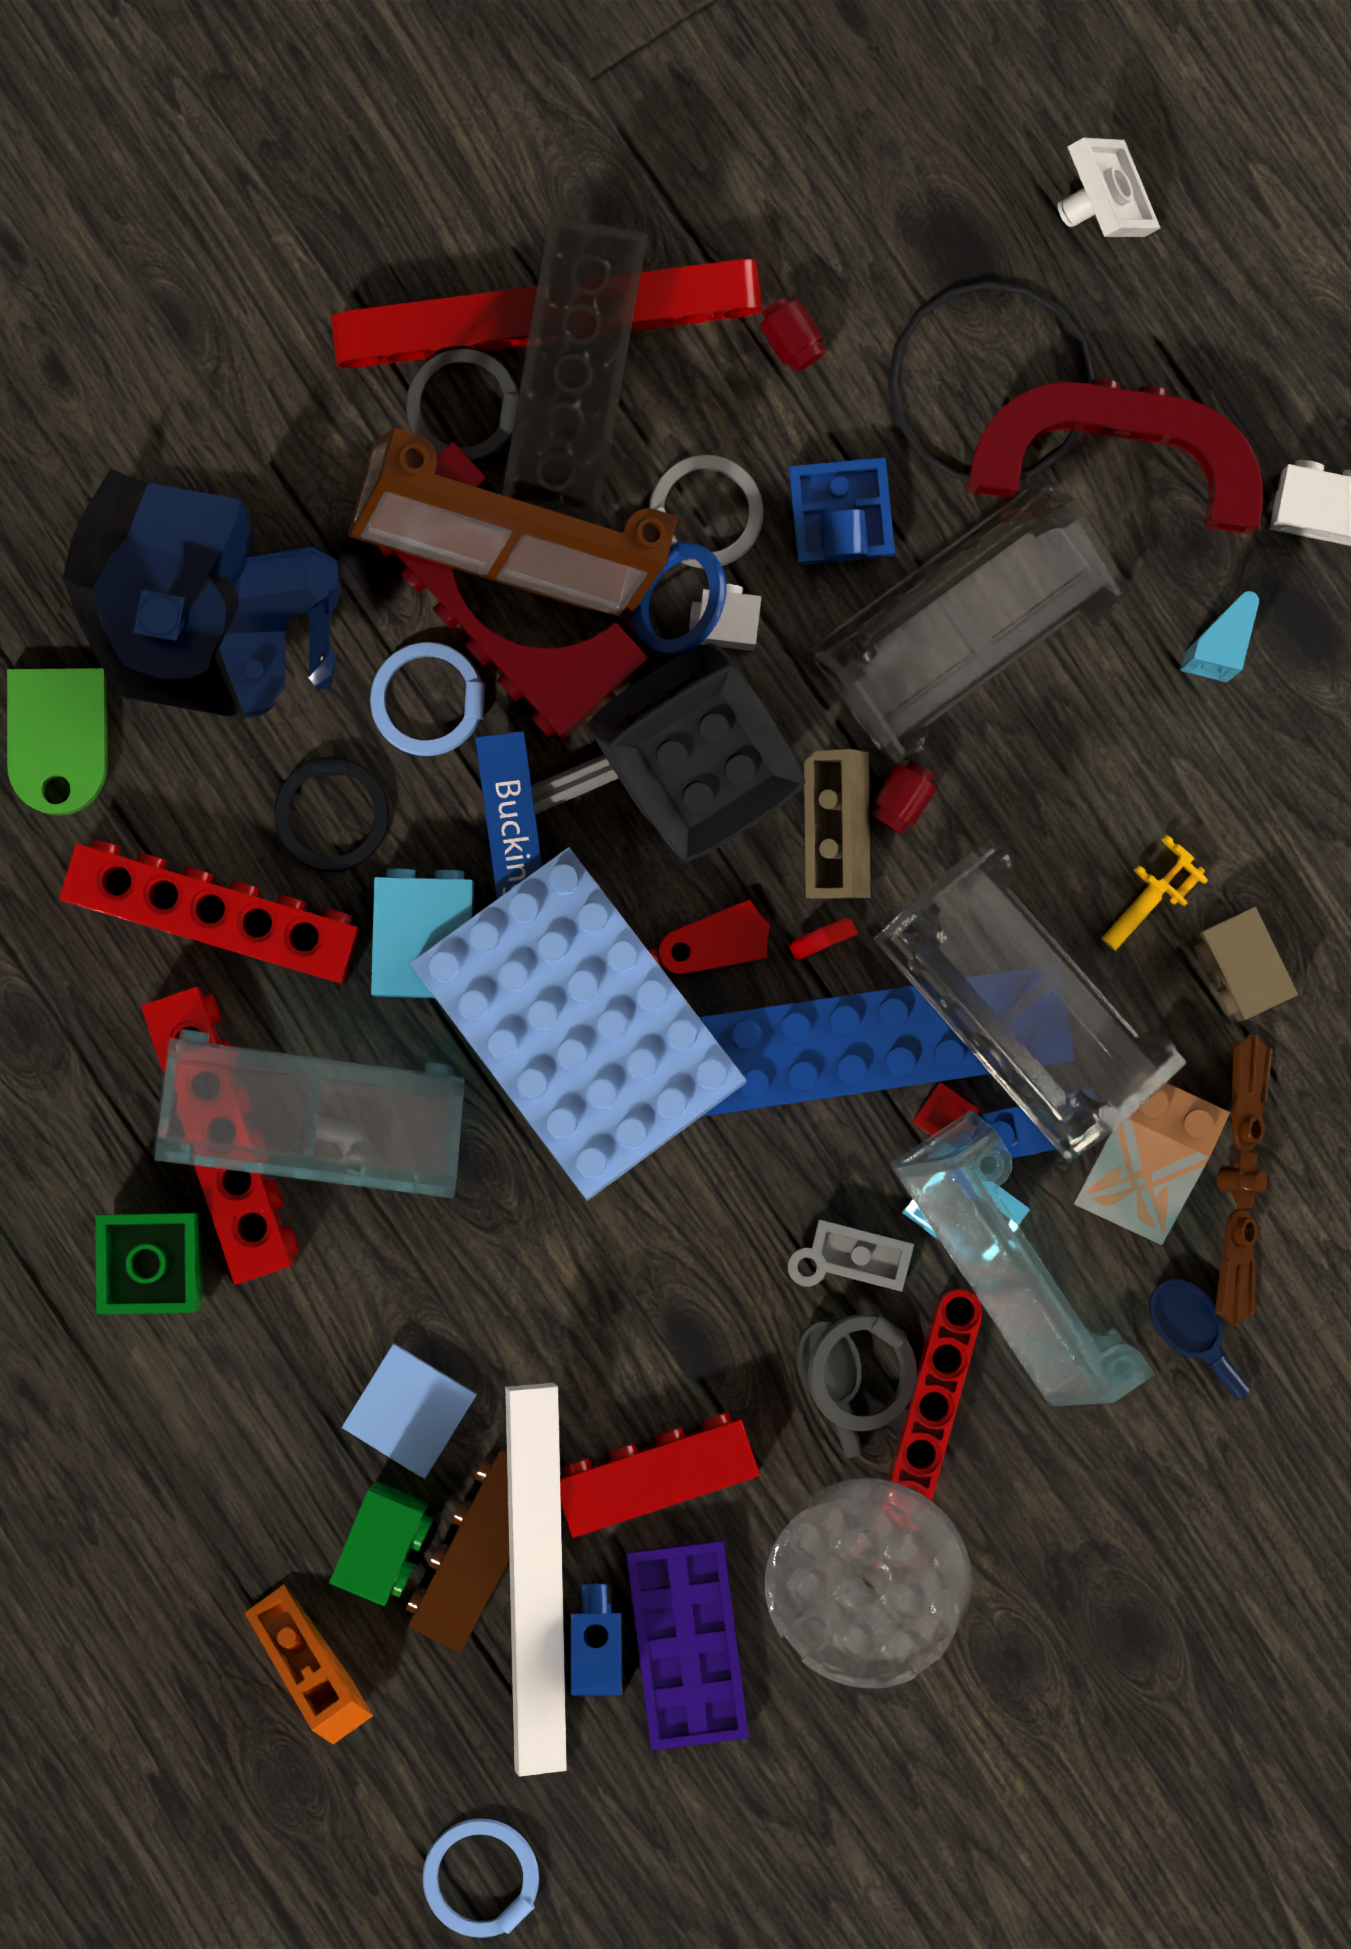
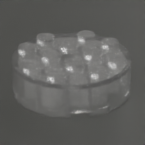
[765,1478,972,1688]

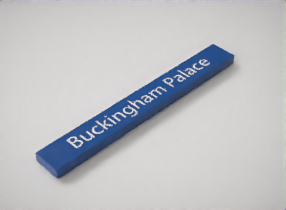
[475,731,542,1125]

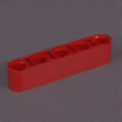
[884,1288,983,1525]

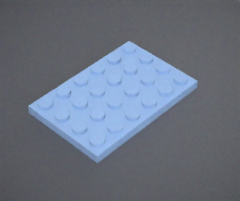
[410,847,746,1201]

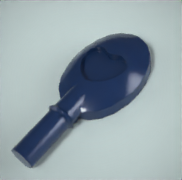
[1149,1279,1251,1401]

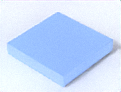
[341,1343,477,1479]

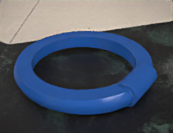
[632,541,726,656]

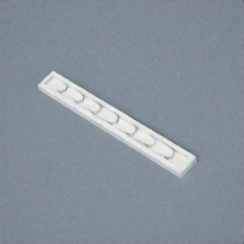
[505,1383,567,1777]

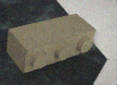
[804,749,871,899]

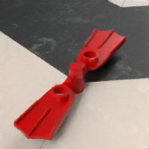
[648,900,770,974]

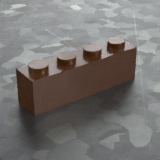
[405,1446,510,1654]

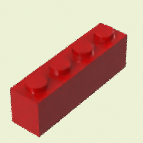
[560,1411,760,1538]

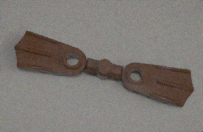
[1215,1034,1273,1326]

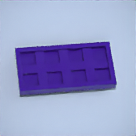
[626,1539,749,1751]

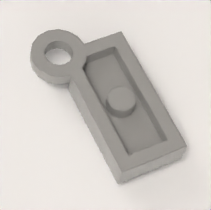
[788,1219,914,1292]

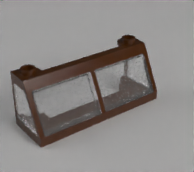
[347,428,678,621]

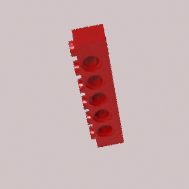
[59,838,362,985]
[141,987,300,1285]

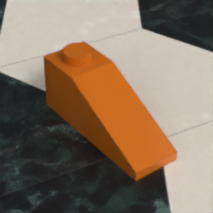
[244,1585,373,1745]

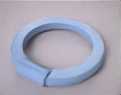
[370,641,486,756]
[423,1818,539,1938]

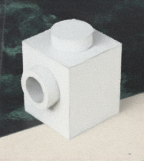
[689,584,761,651]

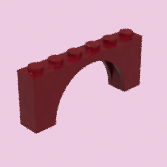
[374,441,649,741]

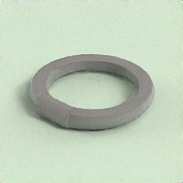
[649,455,764,568]

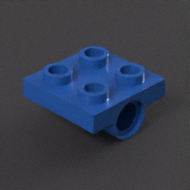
[789,457,895,565]

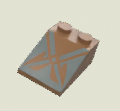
[1073,1071,1230,1245]

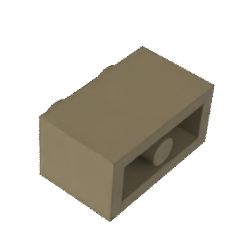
[1194,907,1298,1022]

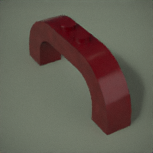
[966,379,1263,535]

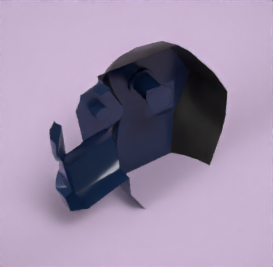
[62,468,342,720]

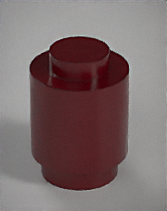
[759,297,827,373]
[870,759,938,835]

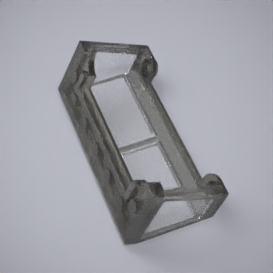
[807,479,1132,764]
[873,837,1187,1163]

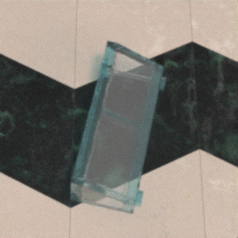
[152,1029,465,1198]
[890,1110,1155,1407]

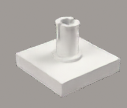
[1057,138,1160,237]

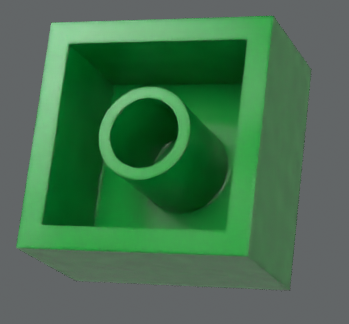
[95,1212,203,1315]
[329,1481,434,1606]

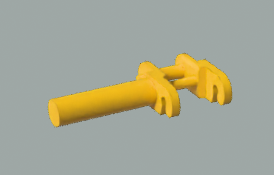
[1101,834,1208,951]

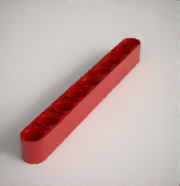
[330,259,763,368]

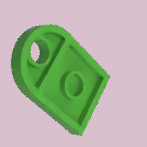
[7,668,108,816]

